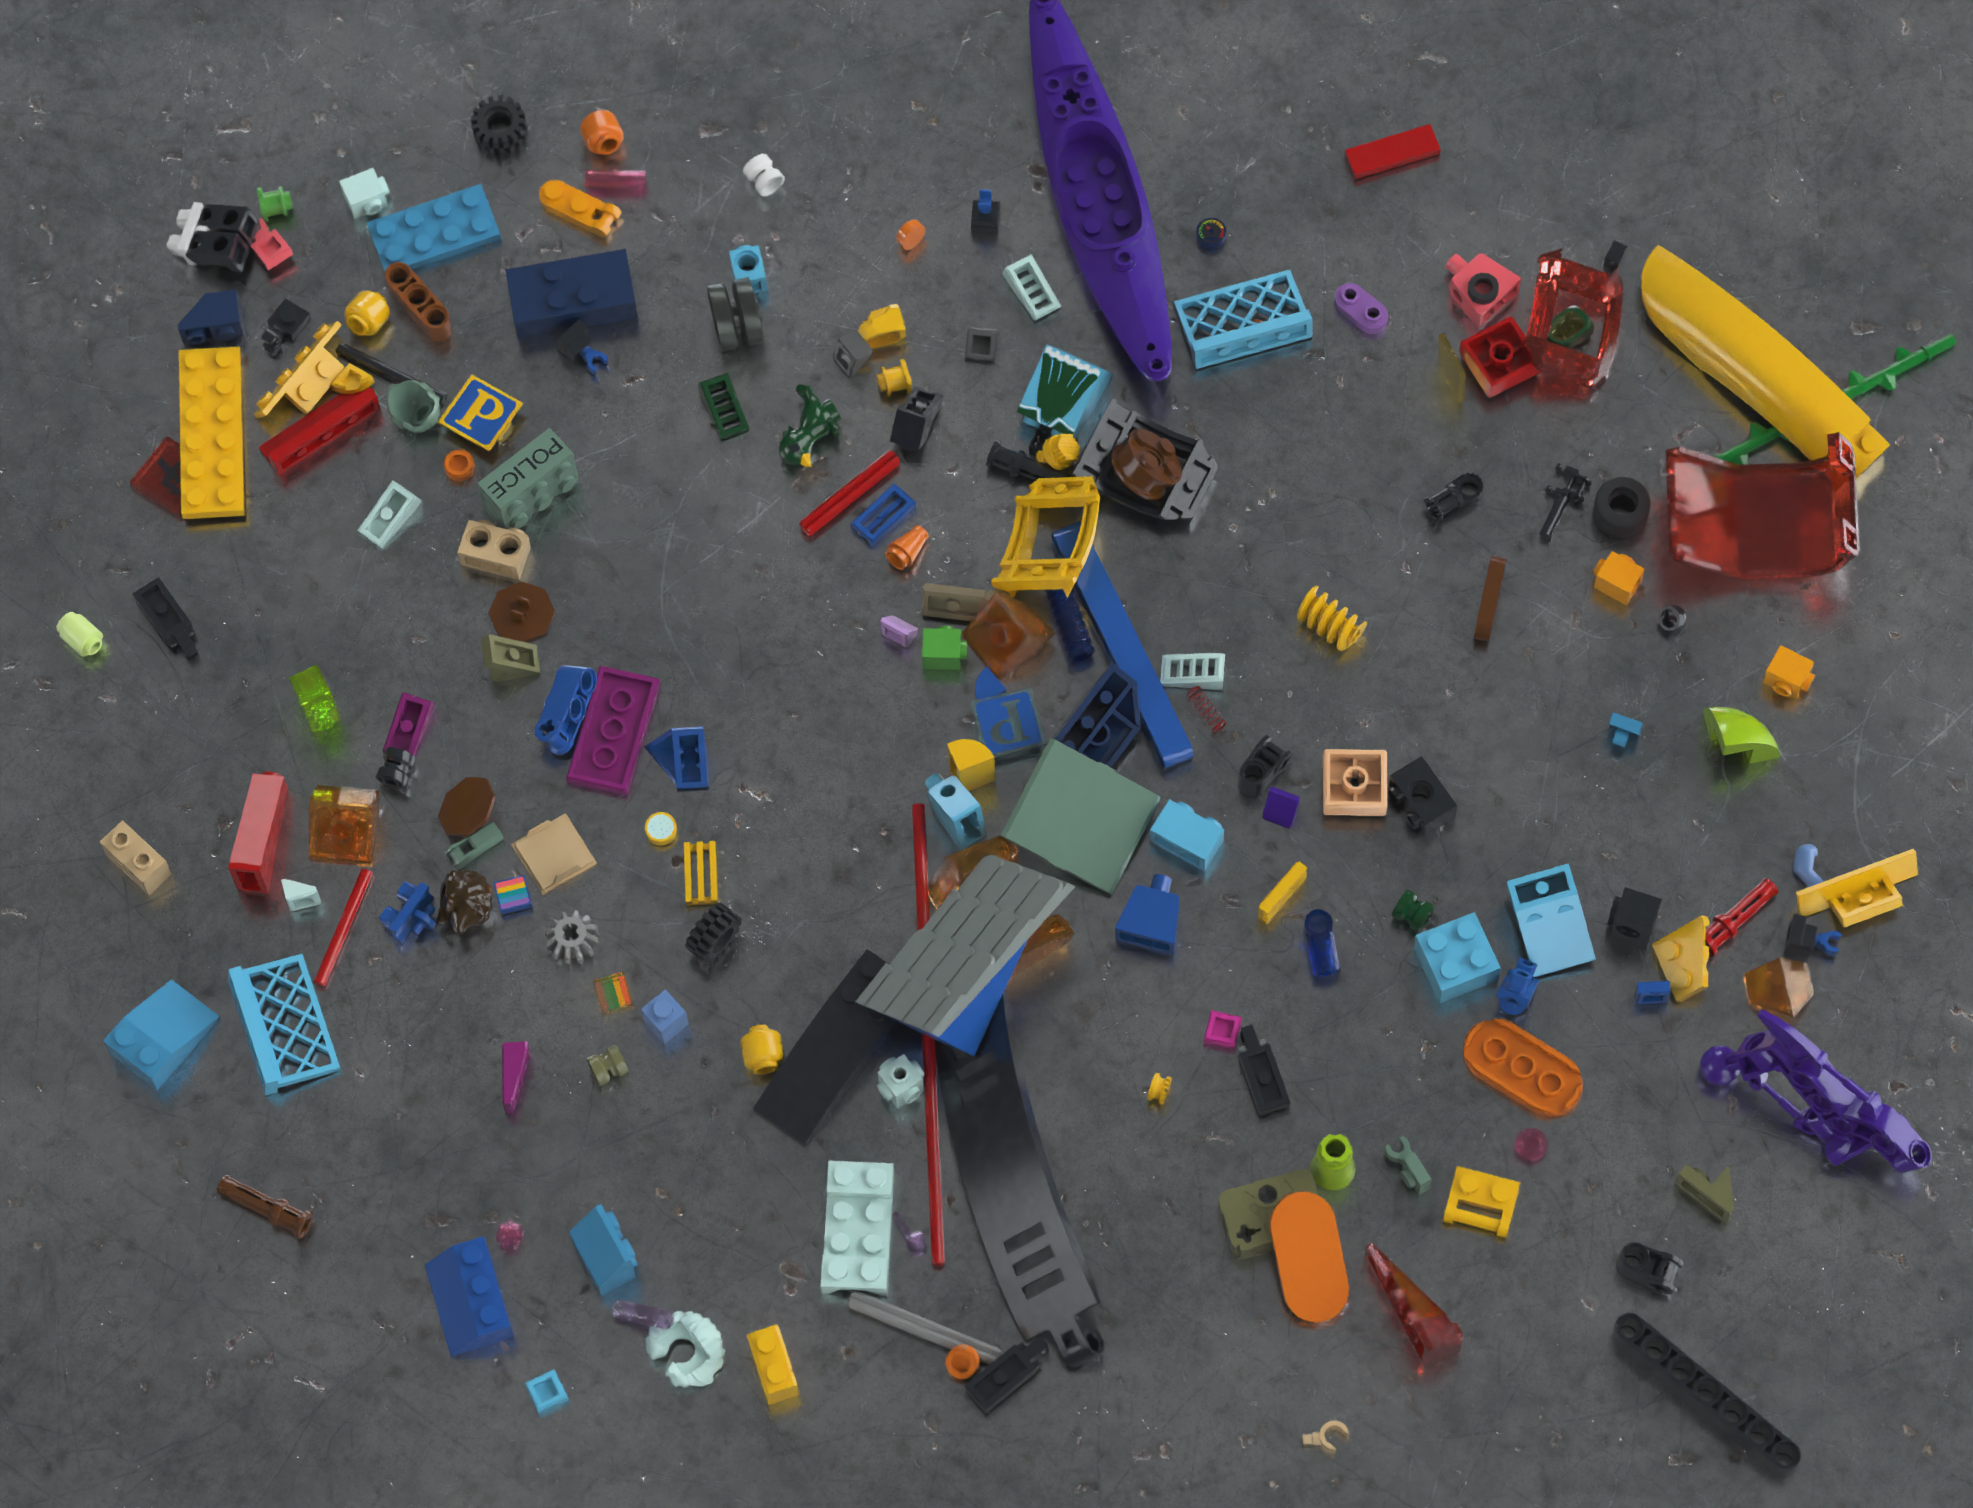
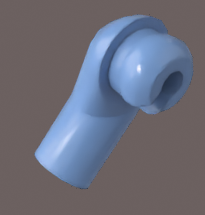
[1793,844,1824,887]

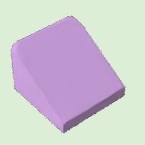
[880,615,918,648]

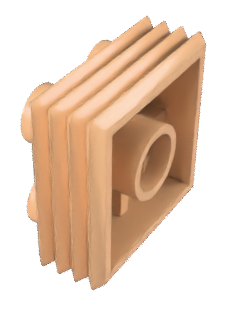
[1323,749,1387,816]

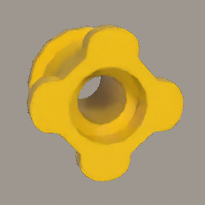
[876,358,912,397]

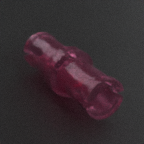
[585,167,646,191]

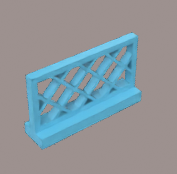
[1173,270,1313,369]
[228,954,340,1096]

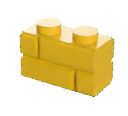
[747,1325,799,1405]

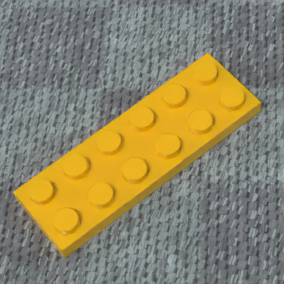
[179,347,245,519]

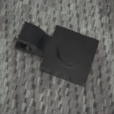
[261,298,311,352]

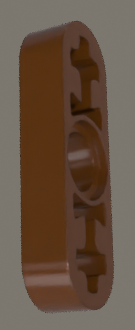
[1474,555,1507,642]

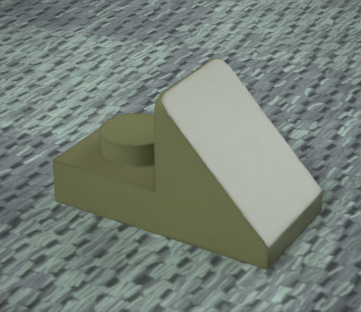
[481,634,540,682]
[1675,1164,1734,1224]

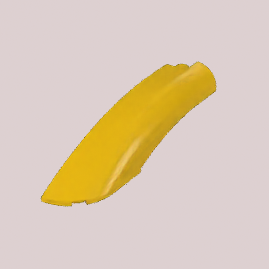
[1640,245,1890,492]

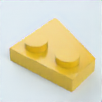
[1652,915,1709,1002]

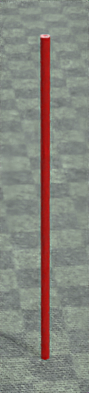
[912,803,945,1266]

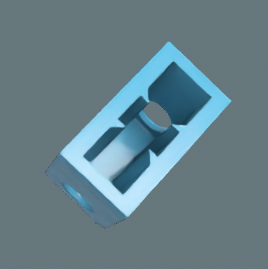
[925,773,987,851]

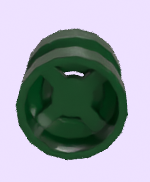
[1391,889,1436,933]

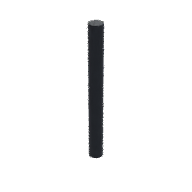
[336,342,447,405]

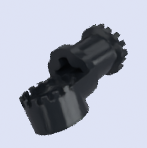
[1424,472,1484,522]

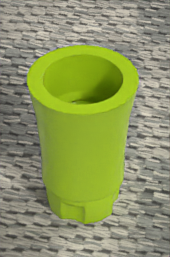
[1310,1134,1355,1190]

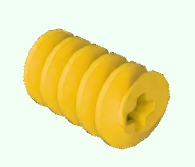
[1297,585,1367,651]

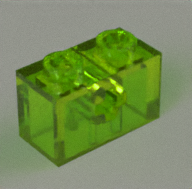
[289,665,341,733]

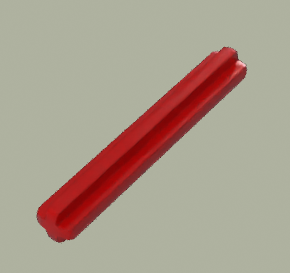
[799,450,900,536]

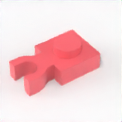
[250,218,293,271]

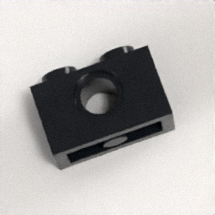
[1387,756,1457,836]
[1607,887,1662,949]

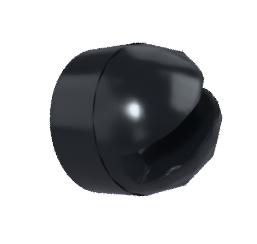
[1658,605,1686,631]

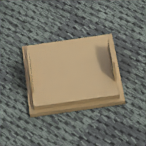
[511,813,597,896]

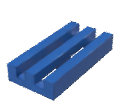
[851,483,917,547]

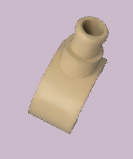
[1302,1420,1349,1454]

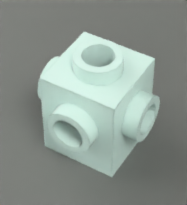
[877,1054,925,1109]

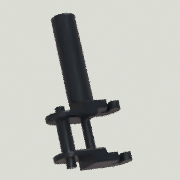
[1539,463,1592,540]

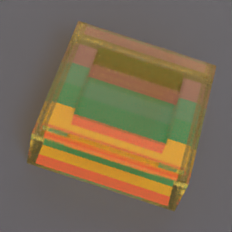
[593,971,633,1012]

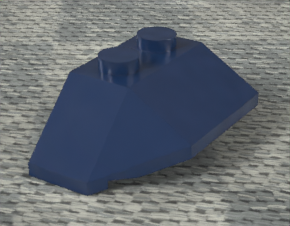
[1037,663,1141,768]

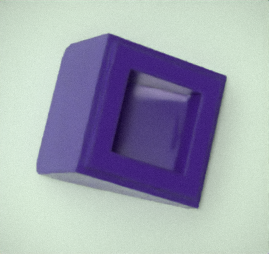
[1262,787,1300,828]

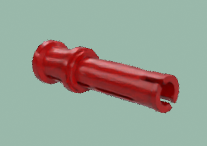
[1705,878,1779,957]

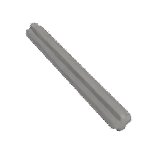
[848,1290,1001,1365]

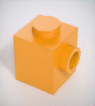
[1593,551,1644,605]
[1763,645,1816,699]

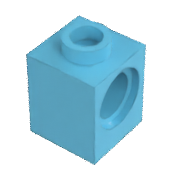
[729,245,768,293]

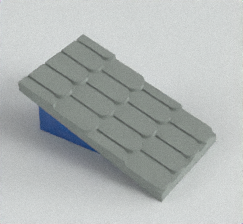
[855,854,1075,1056]

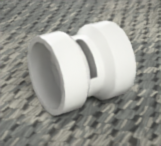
[743,154,785,196]

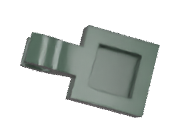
[1385,1136,1432,1195]

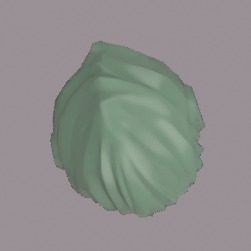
[387,380,440,433]

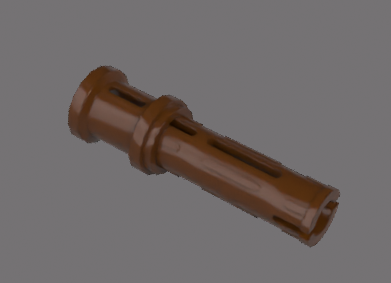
[217,1175,314,1239]

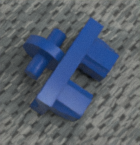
[379,882,436,944]
[1496,958,1539,1015]

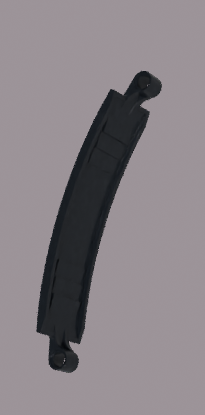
[935,990,1105,1367]

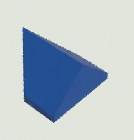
[644,726,708,789]

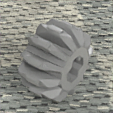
[544,910,599,965]

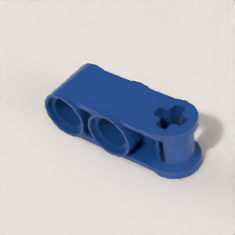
[534,665,597,755]

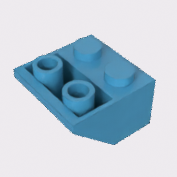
[569,1204,638,1296]

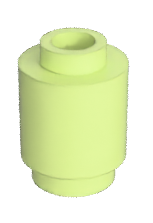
[57,612,103,657]

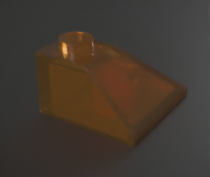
[961,591,1055,679]

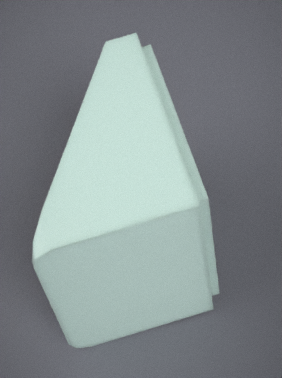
[281,879,321,912]

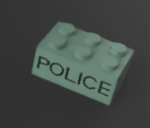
[477,428,579,529]

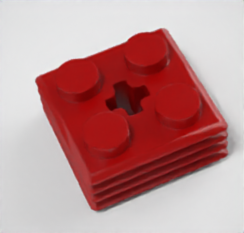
[1459,316,1542,398]

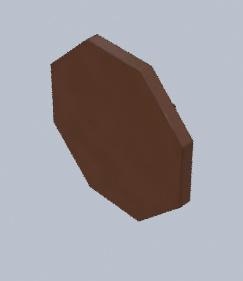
[488,581,555,643]
[438,777,496,837]

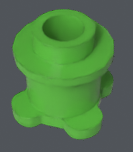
[257,186,293,223]

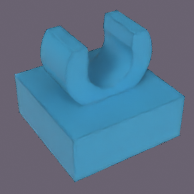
[1609,712,1644,748]

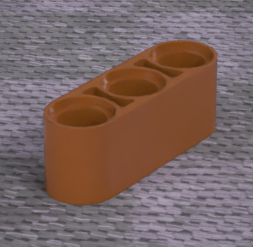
[384,262,452,342]

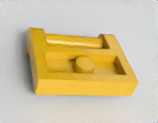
[1443,1166,1520,1238]

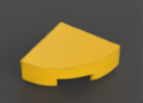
[330,363,375,394]

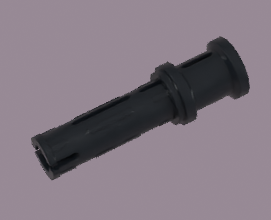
[986,440,1073,481]

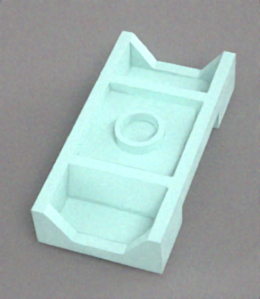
[821,1161,894,1296]

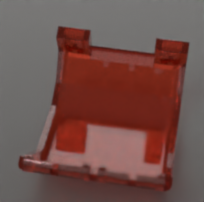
[1665,432,1860,581]

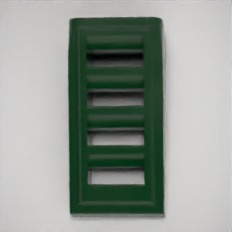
[698,373,750,440]

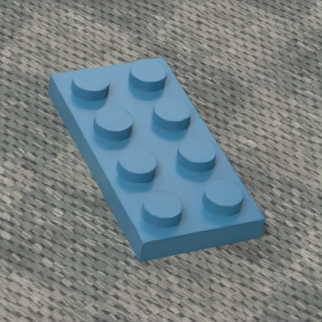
[367,184,502,272]

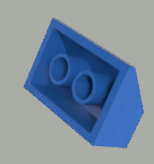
[425,1236,514,1357]

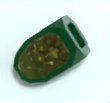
[1543,305,1595,350]

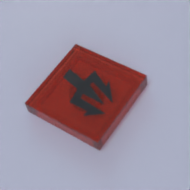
[130,436,182,518]

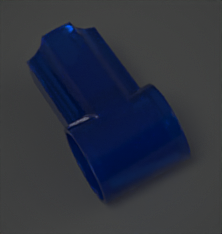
[1303,909,1341,978]

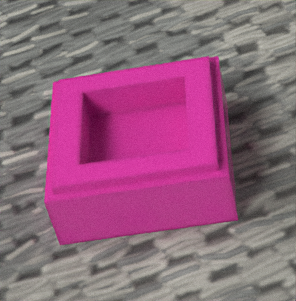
[1203,1010,1242,1050]

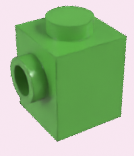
[922,625,967,670]

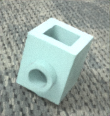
[339,168,390,220]

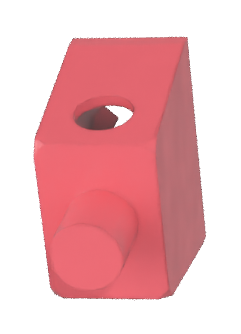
[1445,254,1521,329]

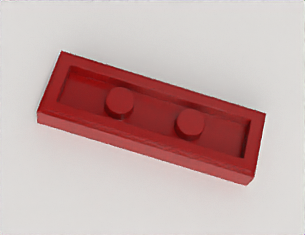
[1345,124,1441,180]

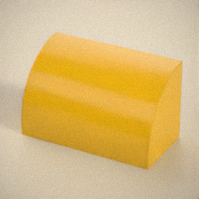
[947,739,995,791]

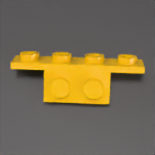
[253,321,345,419]
[1796,849,1918,928]

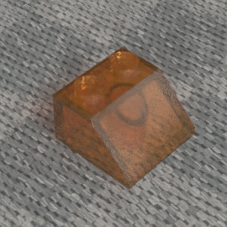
[309,785,379,863]

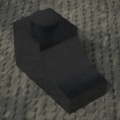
[890,386,944,451]

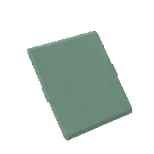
[1000,738,1161,895]

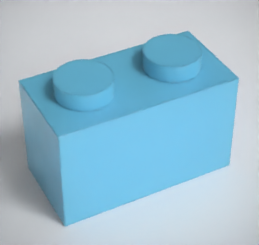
[1150,799,1224,871]

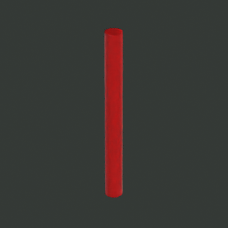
[313,868,373,987]

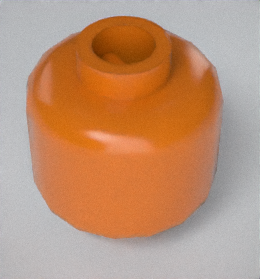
[580,110,624,155]

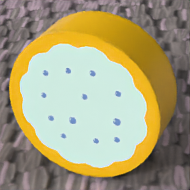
[645,812,677,846]

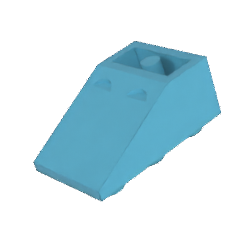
[1506,863,1596,978]

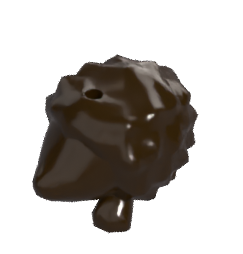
[437,869,492,934]

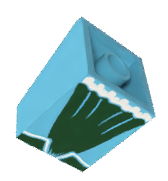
[1017,345,1113,439]

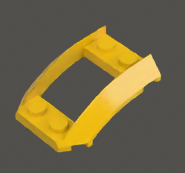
[991,476,1100,599]

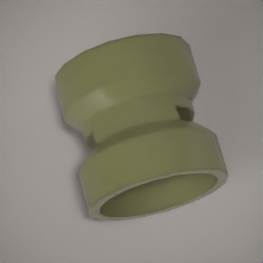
[586,1044,629,1087]

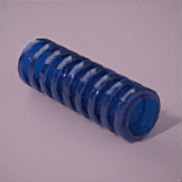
[1044,588,1095,662]

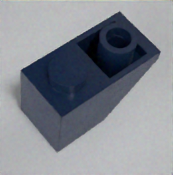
[178,289,244,344]

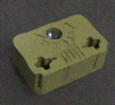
[1218,1169,1318,1260]

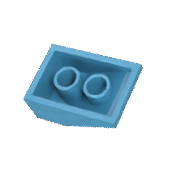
[103,979,221,1091]

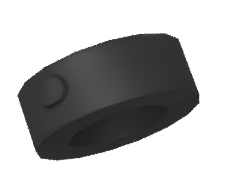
[1468,273,1499,305]

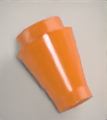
[885,525,929,570]

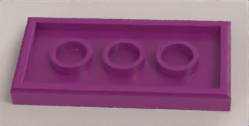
[566,665,661,796]

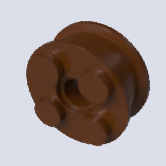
[1111,429,1182,501]

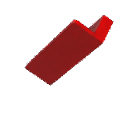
[259,387,381,476]

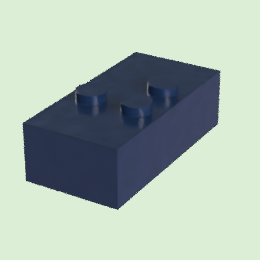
[505,249,638,339]

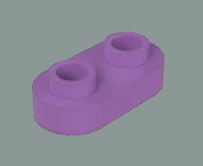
[1334,283,1388,334]

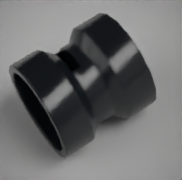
[375,747,416,789]

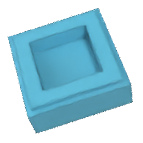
[525,1369,569,1415]

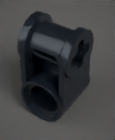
[1238,735,1293,798]
[1616,1242,1683,1294]

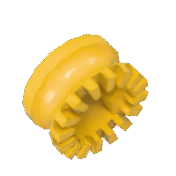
[1147,1072,1172,1105]

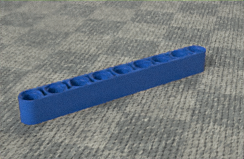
[1051,521,1194,769]

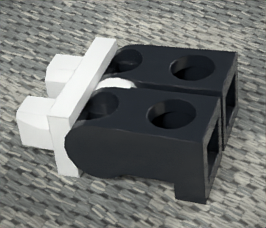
[167,202,260,273]

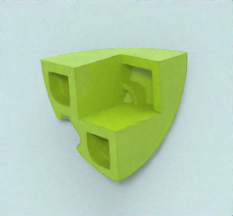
[1703,707,1780,764]

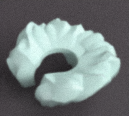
[645,1311,725,1387]

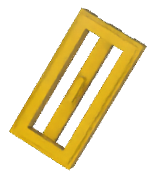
[684,841,718,906]
[1258,861,1308,925]

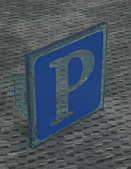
[970,687,1047,758]

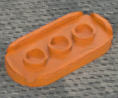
[1463,1019,1583,1117]
[1269,1191,1349,1322]

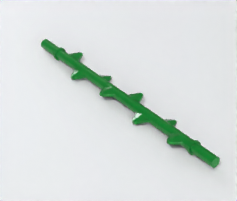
[1688,334,1956,482]

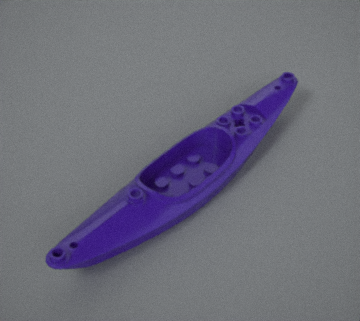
[1029,0,1172,382]

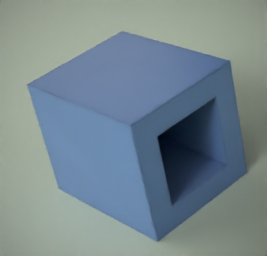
[641,989,689,1044]

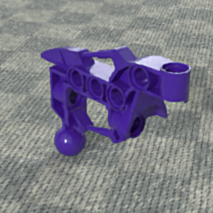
[1700,1009,1932,1173]

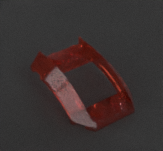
[1523,248,1623,388]

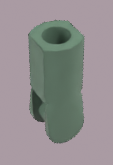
[445,821,504,870]

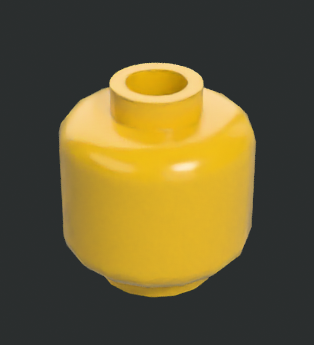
[344,291,390,336]

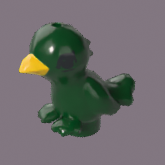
[779,384,841,467]

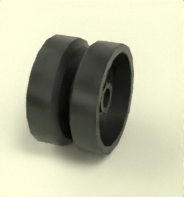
[706,277,764,352]

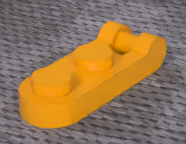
[539,180,622,238]

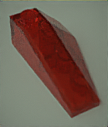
[1365,1243,1464,1369]

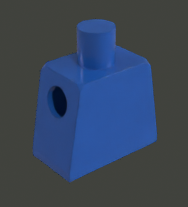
[1115,874,1180,955]

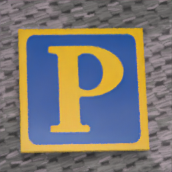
[438,374,523,452]

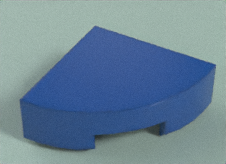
[975,667,1007,703]

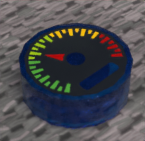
[1196,218,1227,249]

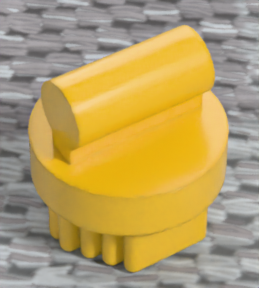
[1036,434,1081,470]

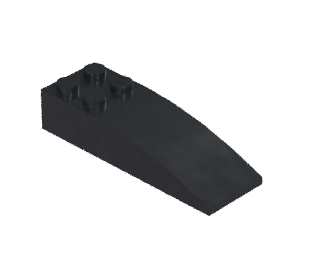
[753,949,900,1146]

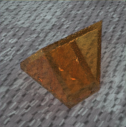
[1744,957,1814,1018]

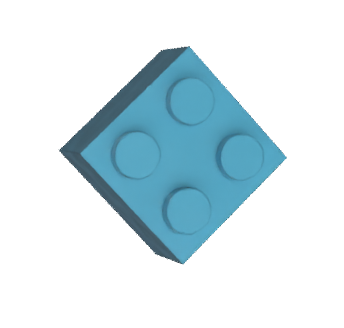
[1414,912,1501,1004]

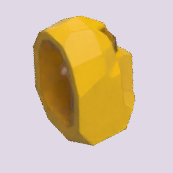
[857,304,906,349]

